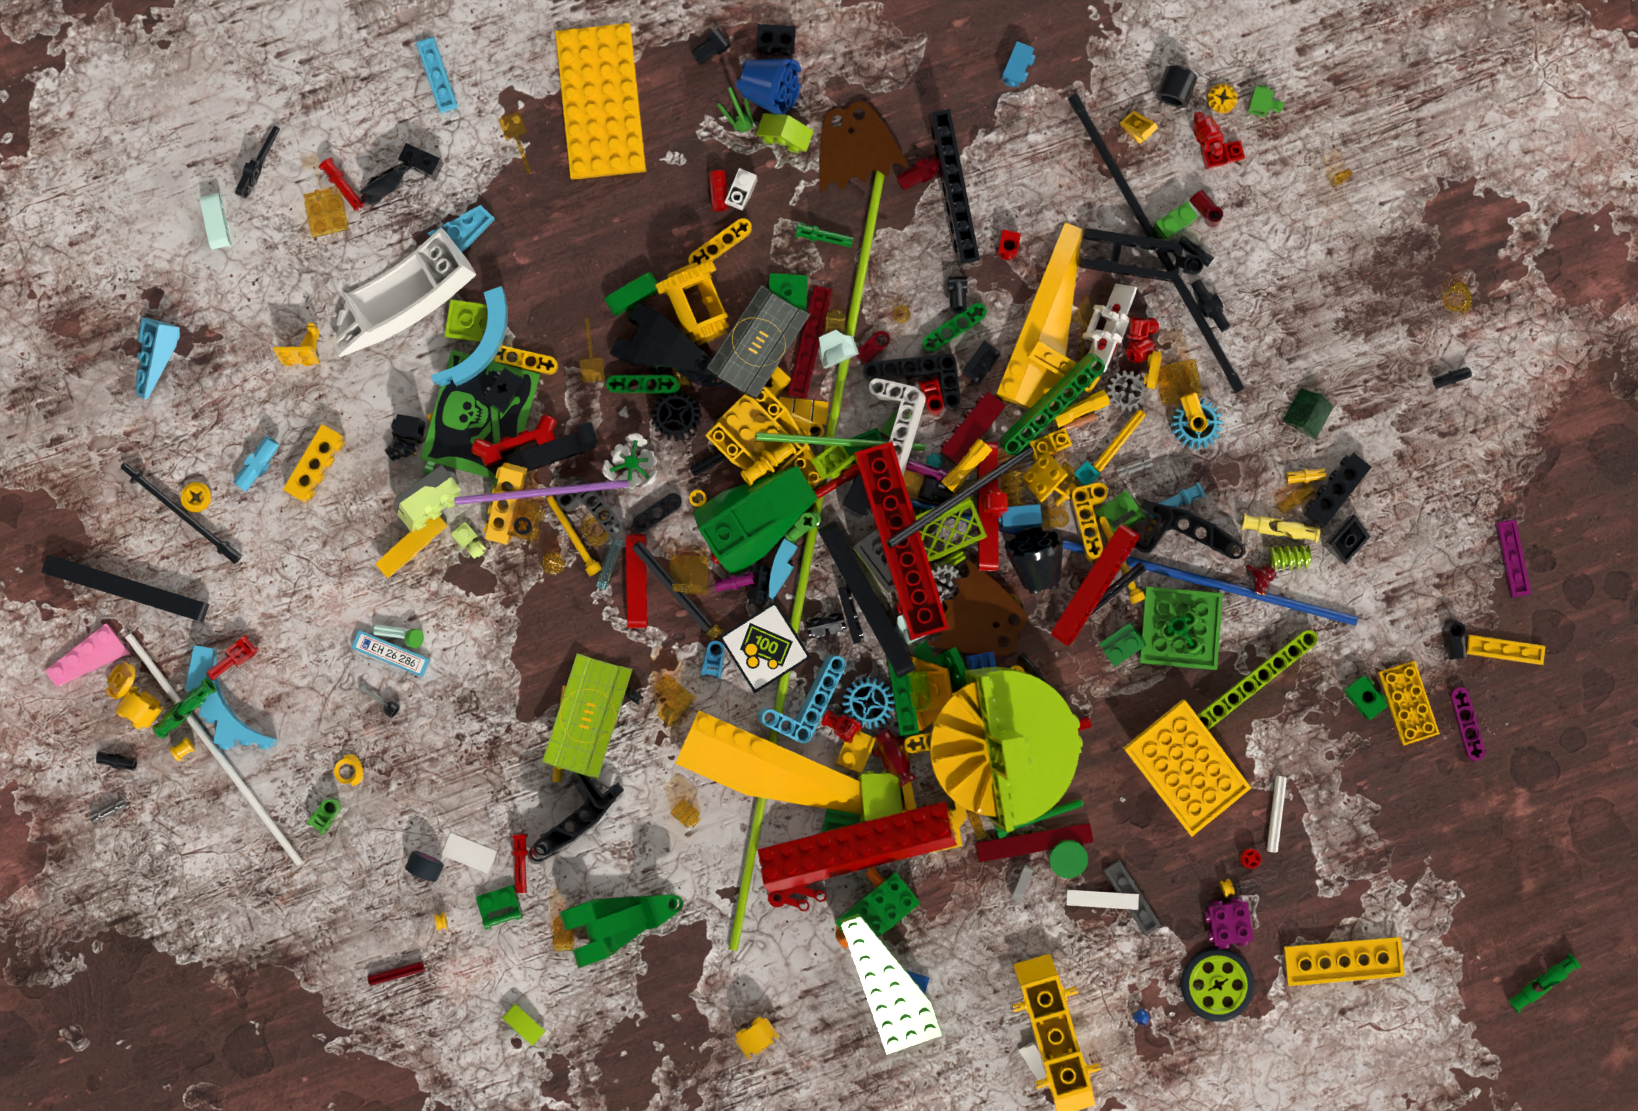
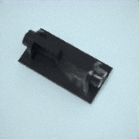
[747,565,770,606]
[806,613,846,639]

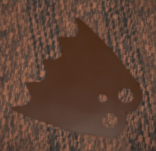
[819,101,909,194]
[927,560,1027,656]

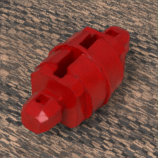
[1193,112,1223,156]

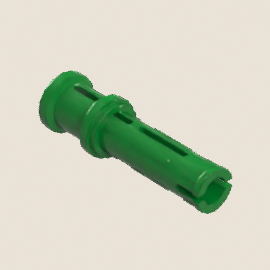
[795,221,854,248]

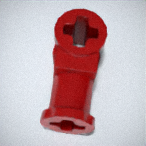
[1127,317,1159,340]
[821,710,862,744]

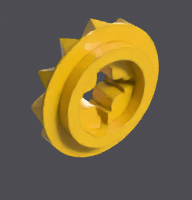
[1207,83,1238,113]
[180,482,212,512]

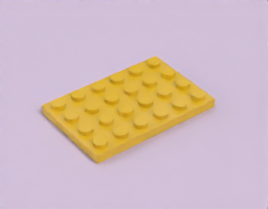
[1123,699,1251,837]

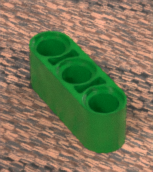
[604,272,658,316]

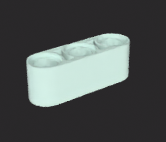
[200,193,231,250]

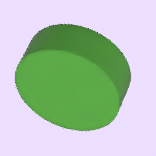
[405,628,424,648]

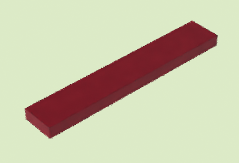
[788,284,833,399]
[976,823,1094,862]

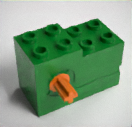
[834,867,921,948]

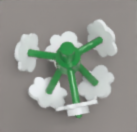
[602,433,657,489]

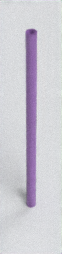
[454,480,629,505]

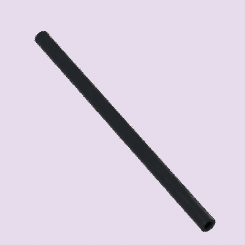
[886,446,1034,549]

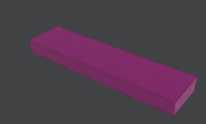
[1495,519,1531,598]

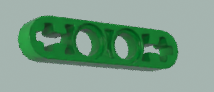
[922,303,987,353]
[606,375,680,393]

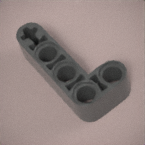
[556,478,627,541]

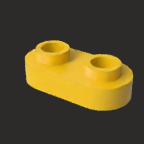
[1144,351,1162,389]

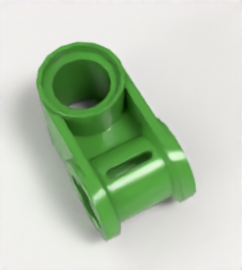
[307,798,342,836]

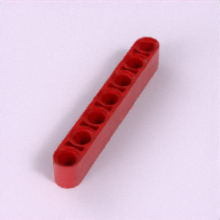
[977,442,999,571]
[1051,524,1140,646]

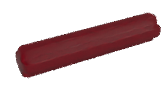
[367,961,425,986]

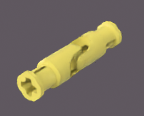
[1241,513,1320,543]

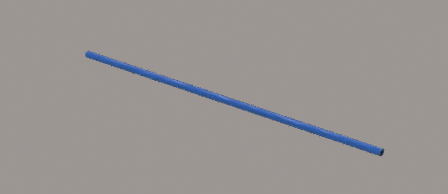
[910,498,1358,626]

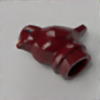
[1245,564,1277,595]

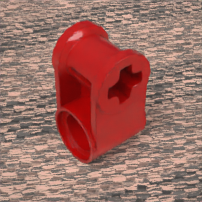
[918,377,944,415]

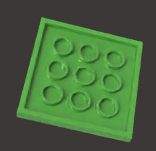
[1139,586,1223,670]

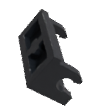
[961,340,1001,385]

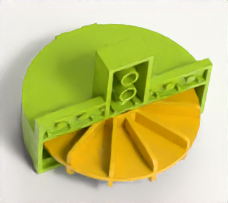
[929,667,1083,832]

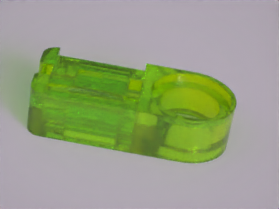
[908,671,931,710]

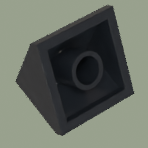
[1322,515,1370,565]

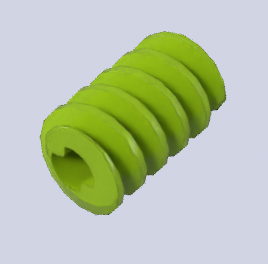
[1269,545,1311,571]

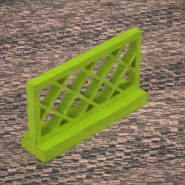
[915,496,988,562]

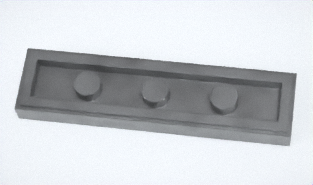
[1103,860,1161,936]

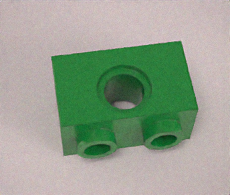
[1342,675,1388,721]

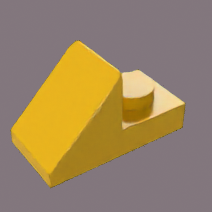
[1120,111,1158,144]

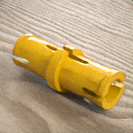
[1286,468,1326,484]

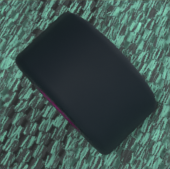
[405,851,444,882]

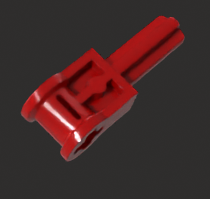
[206,635,259,681]

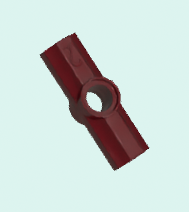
[896,155,939,191]

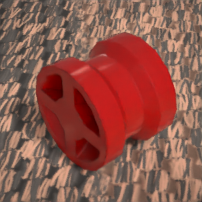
[1239,849,1261,869]

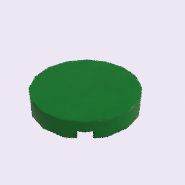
[1049,840,1088,878]

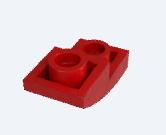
[1201,140,1245,169]

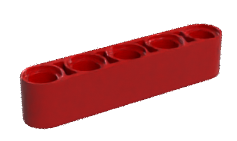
[626,534,648,628]

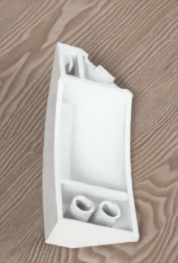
[331,228,476,357]

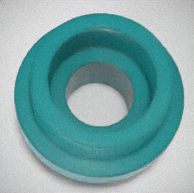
[926,453,945,468]

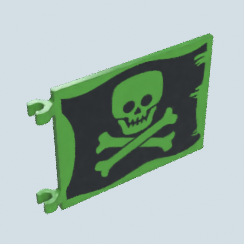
[420,350,540,493]

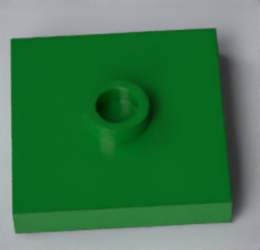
[769,273,808,312]

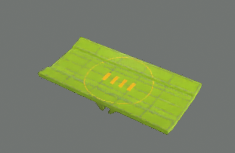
[542,653,632,778]

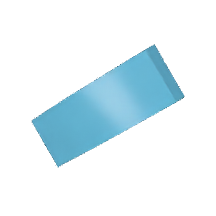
[769,538,798,600]

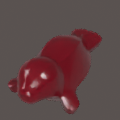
[872,728,916,787]

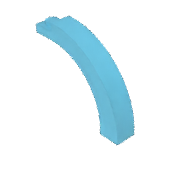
[431,286,508,386]

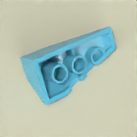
[136,317,180,399]

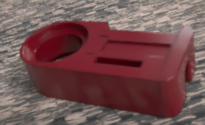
[855,331,890,365]

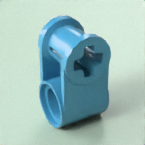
[701,641,725,679]

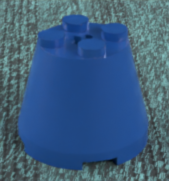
[736,58,801,115]

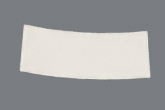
[1019,1041,1046,1080]

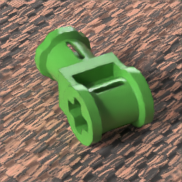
[785,510,821,544]

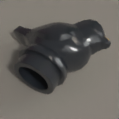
[384,431,418,462]

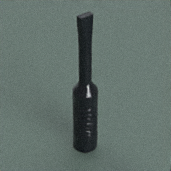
[1018,652,1048,684]

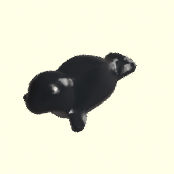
[360,160,413,205]

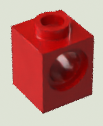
[997,229,1021,261]

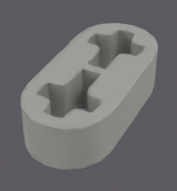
[1011,864,1034,902]

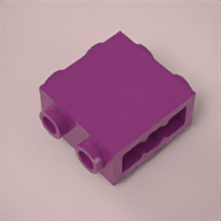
[1204,898,1254,949]

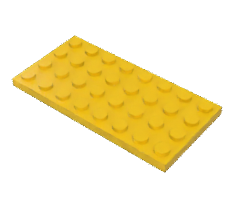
[555,23,646,180]

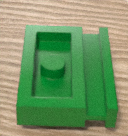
[1099,622,1147,667]
[822,809,860,833]

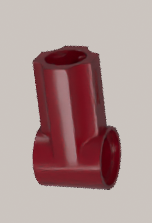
[1189,189,1223,227]

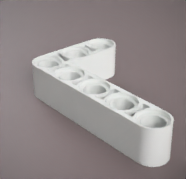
[869,379,926,475]

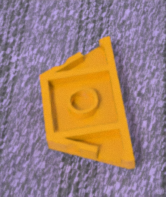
[910,656,952,731]

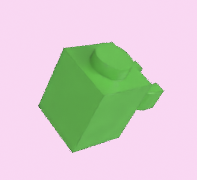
[1247,85,1285,117]

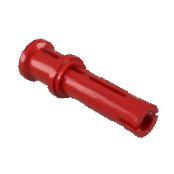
[318,157,364,211]
[511,834,528,893]

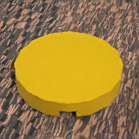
[106,662,136,700]

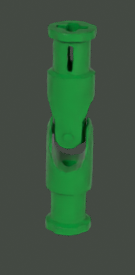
[152,678,217,739]
[1507,953,1581,1014]

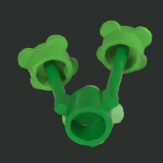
[1157,608,1204,656]

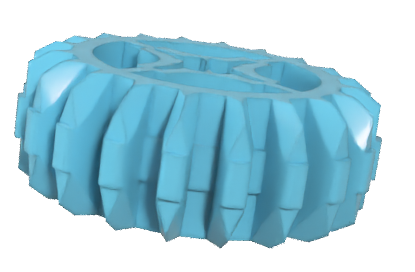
[1171,399,1223,450]
[843,677,895,729]

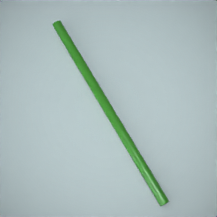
[756,433,926,451]

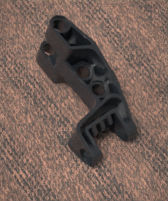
[609,303,728,388]
[1134,499,1246,559]
[528,772,624,864]

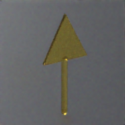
[1070,295,1098,358]

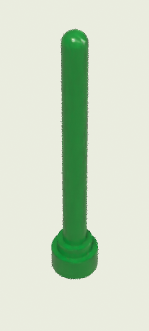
[994,799,1084,839]

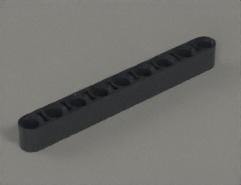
[818,521,916,679]
[41,554,210,622]

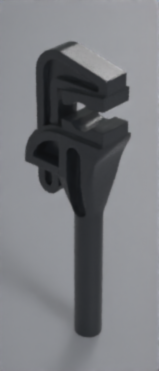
[235,126,280,199]

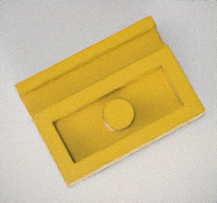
[836,731,875,774]

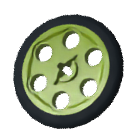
[1181,947,1255,1022]

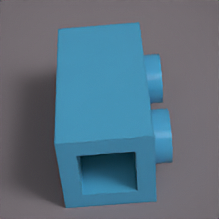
[1001,41,1036,88]
[999,504,1042,530]

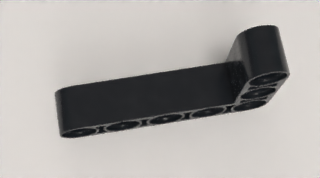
[863,354,961,411]
[503,422,598,472]

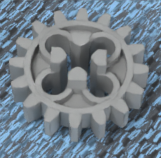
[1106,371,1148,413]
[931,562,962,604]

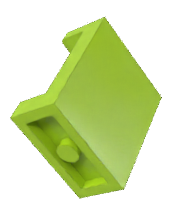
[858,770,902,823]

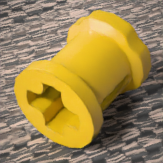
[169,737,196,762]

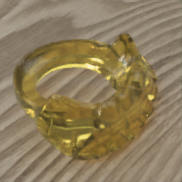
[1443,282,1472,314]
[582,517,609,547]

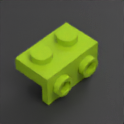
[811,445,855,480]

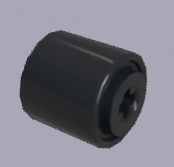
[1155,65,1198,108]

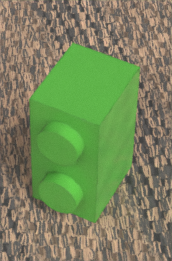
[1153,201,1198,240]

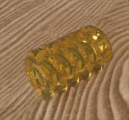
[1001,470,1027,507]

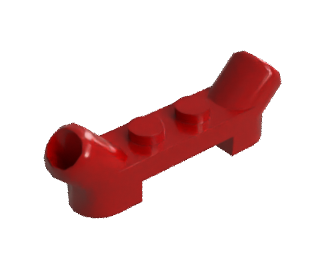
[471,414,557,466]

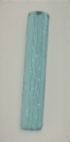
[596,539,624,590]

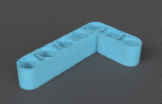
[757,654,846,743]

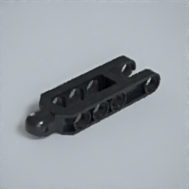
[1077,228,1203,282]

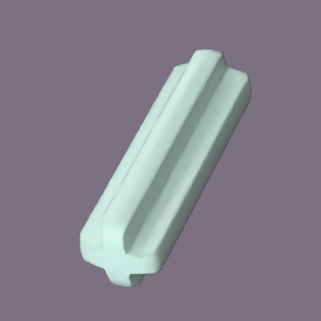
[373,624,409,639]

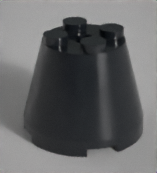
[1005,527,1063,594]

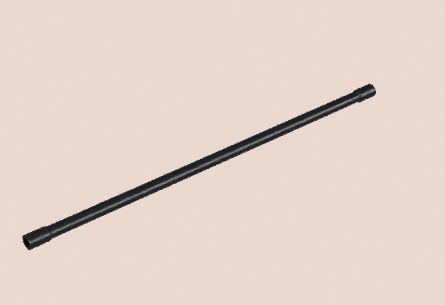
[1068,93,1245,394]

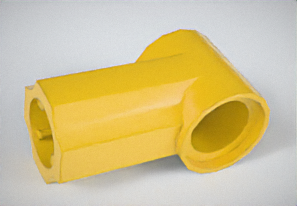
[1180,392,1208,432]
[791,413,824,437]

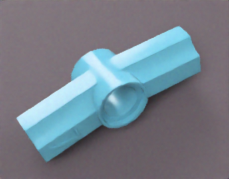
[232,436,280,492]

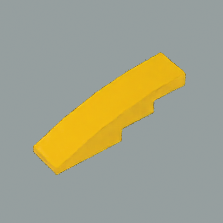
[375,516,448,579]

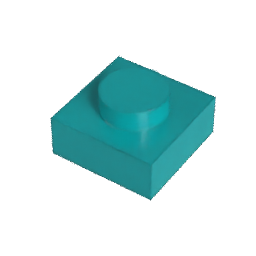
[1073,461,1100,486]

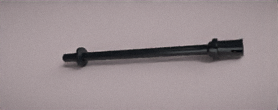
[121,463,242,564]

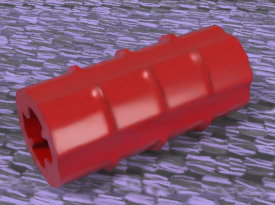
[709,170,729,212]

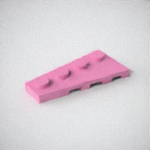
[45,623,131,686]

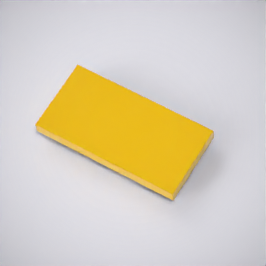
[1377,661,1440,746]

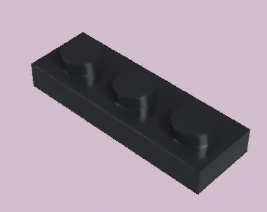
[838,587,864,645]

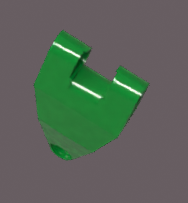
[559,894,684,968]

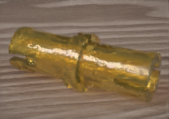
[1276,483,1315,514]

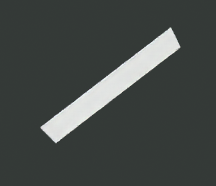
[1067,890,1139,910]

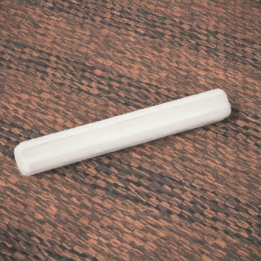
[1267,776,1287,853]

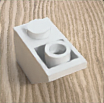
[725,168,757,210]

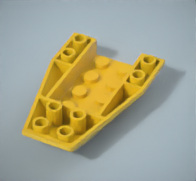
[705,386,824,490]

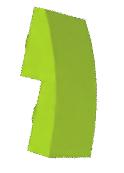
[502,1003,546,1046]

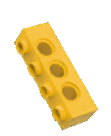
[282,424,345,503]
[484,462,528,545]

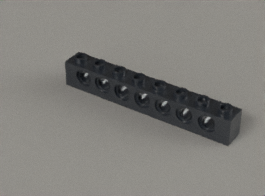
[928,109,980,265]

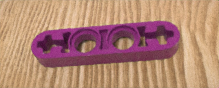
[1450,687,1485,761]

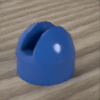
[1132,1009,1149,1026]

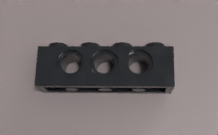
[1303,453,1372,528]

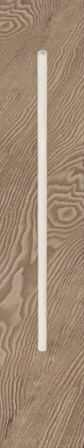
[125,633,304,867]

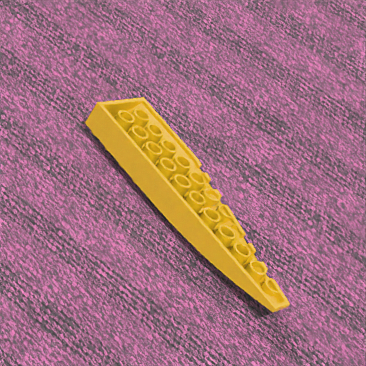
[675,710,906,815]

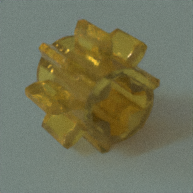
[1059,462,1075,487]
[541,551,565,576]

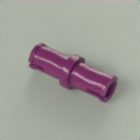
[715,572,755,592]

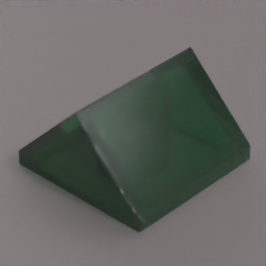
[1282,388,1334,440]

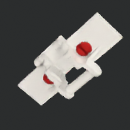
[1082,284,1137,372]

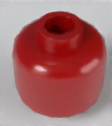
[1126,337,1155,364]
[983,489,1008,518]

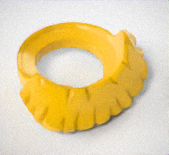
[334,754,364,786]

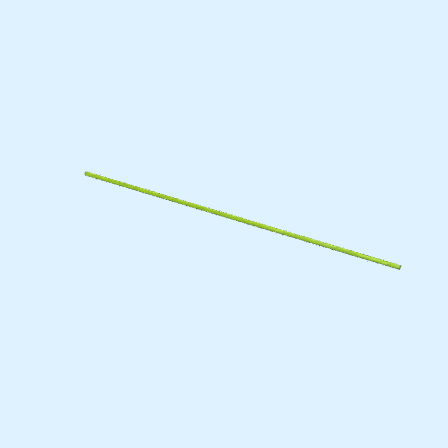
[728,170,885,951]

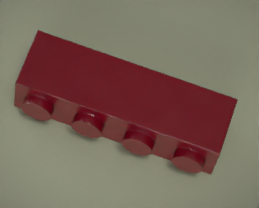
[940,391,1006,466]

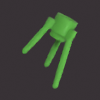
[717,87,754,133]

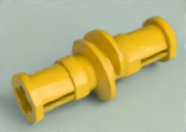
[740,442,796,486]

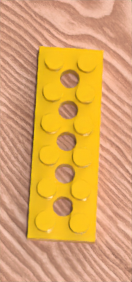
[1283,937,1405,986]

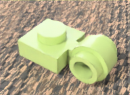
[451,522,486,559]

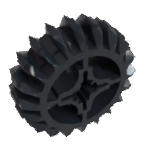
[650,391,702,442]

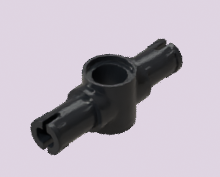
[1191,279,1231,333]

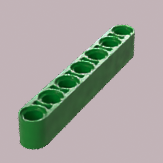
[999,353,1105,455]

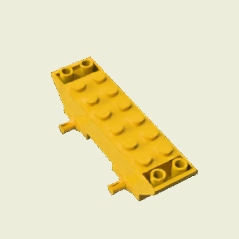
[1012,953,1101,1111]

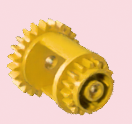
[656,261,729,346]

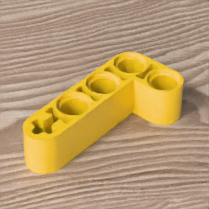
[1071,483,1108,563]

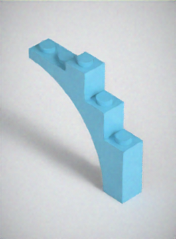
[185,645,277,750]

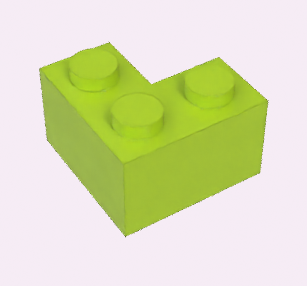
[756,113,814,153]

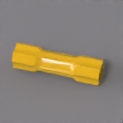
[1053,389,1110,428]
[941,438,992,493]

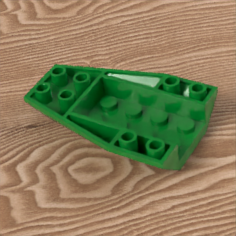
[693,466,818,575]

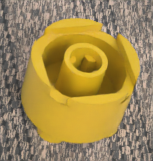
[115,686,164,730]
[735,1017,780,1060]

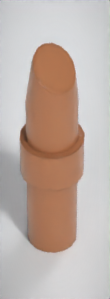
[1060,413,1097,431]

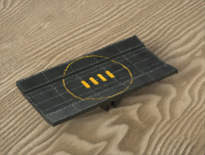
[706,285,810,399]

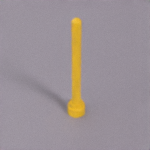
[546,495,602,576]
[1099,516,1145,604]

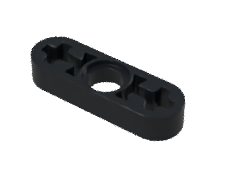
[633,493,682,533]

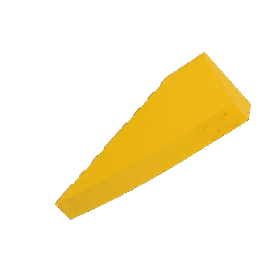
[995,222,1082,410]

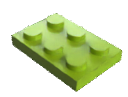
[444,299,488,343]

